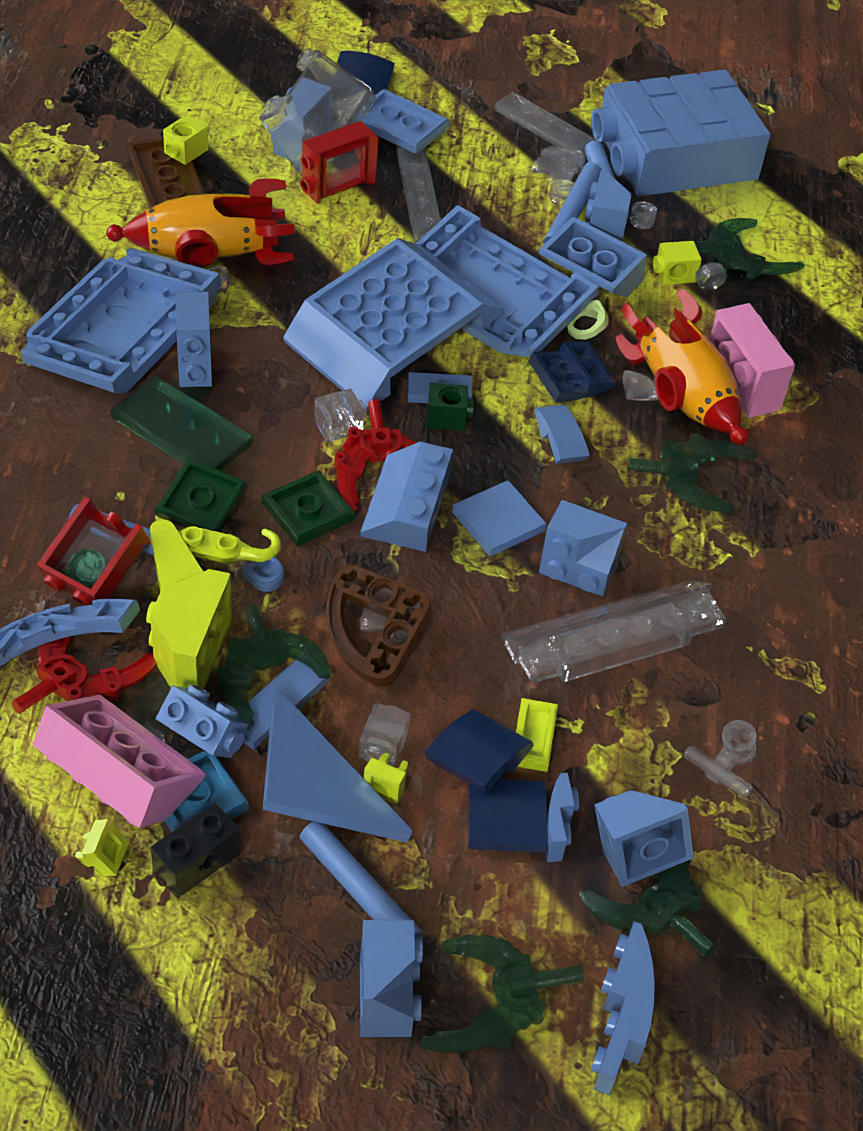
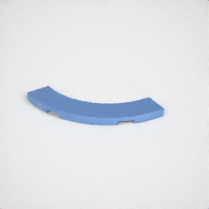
[0,599,140,667]

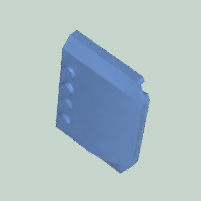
[415,205,599,358]
[21,248,221,393]

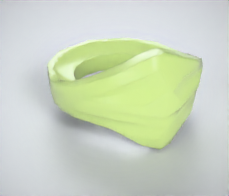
[567,300,609,340]

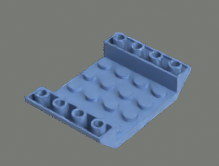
[283,238,504,411]

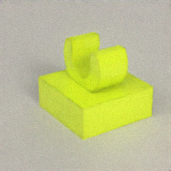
[364,752,408,805]
[75,819,129,876]

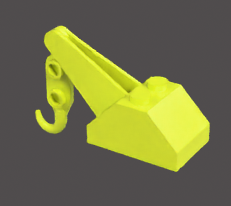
[146,520,281,689]

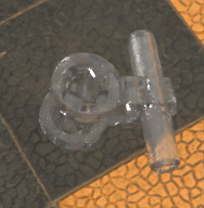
[684,720,757,797]

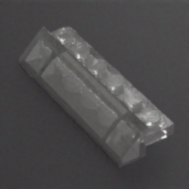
[501,580,726,683]

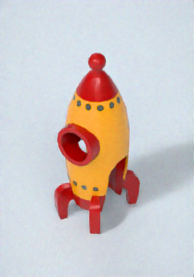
[106,179,295,268]
[615,289,749,445]

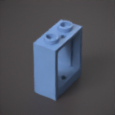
[176,292,212,387]

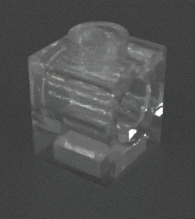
[314,388,367,443]
[359,702,411,767]

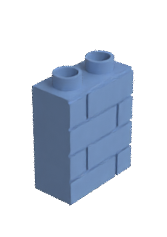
[591,69,770,197]

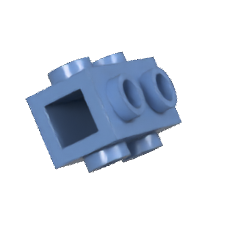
[155,684,249,758]

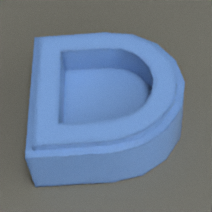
[242,557,284,592]

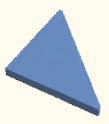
[263,691,412,842]

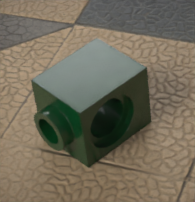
[426,383,474,431]

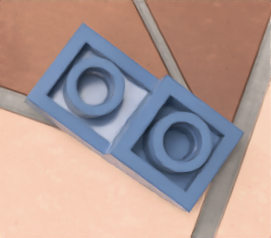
[534,405,590,464]
[545,773,579,862]

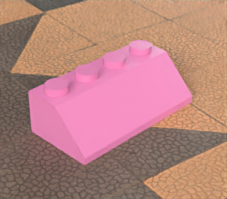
[32,695,206,828]

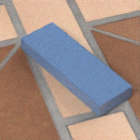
[237,655,329,750]

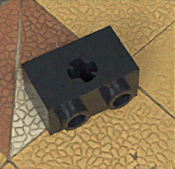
[150,803,241,899]

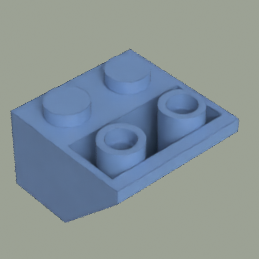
[585,170,631,241]

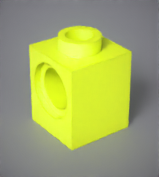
[163,115,209,165]
[653,241,702,285]

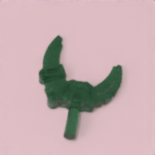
[682,218,805,279]
[627,433,758,512]
[218,604,331,730]
[579,860,715,957]
[419,934,584,1053]

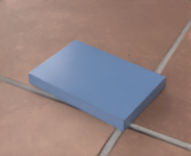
[350,89,449,154]

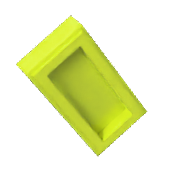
[516,698,558,772]

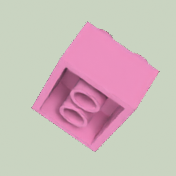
[709,303,795,418]

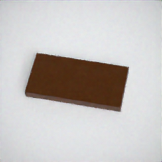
[126,138,205,209]

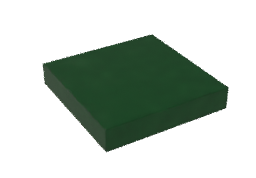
[154,458,248,533]
[261,470,355,547]

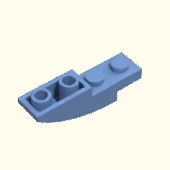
[591,921,655,1095]

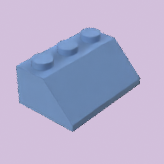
[539,217,647,297]
[360,442,453,552]

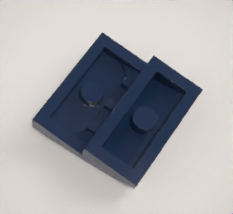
[329,51,395,97]
[528,342,616,403]
[424,709,534,794]
[467,779,547,853]

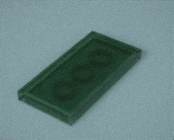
[110,375,253,471]

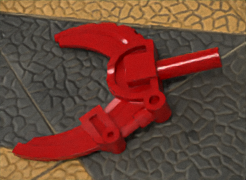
[334,399,417,513]
[12,636,157,714]

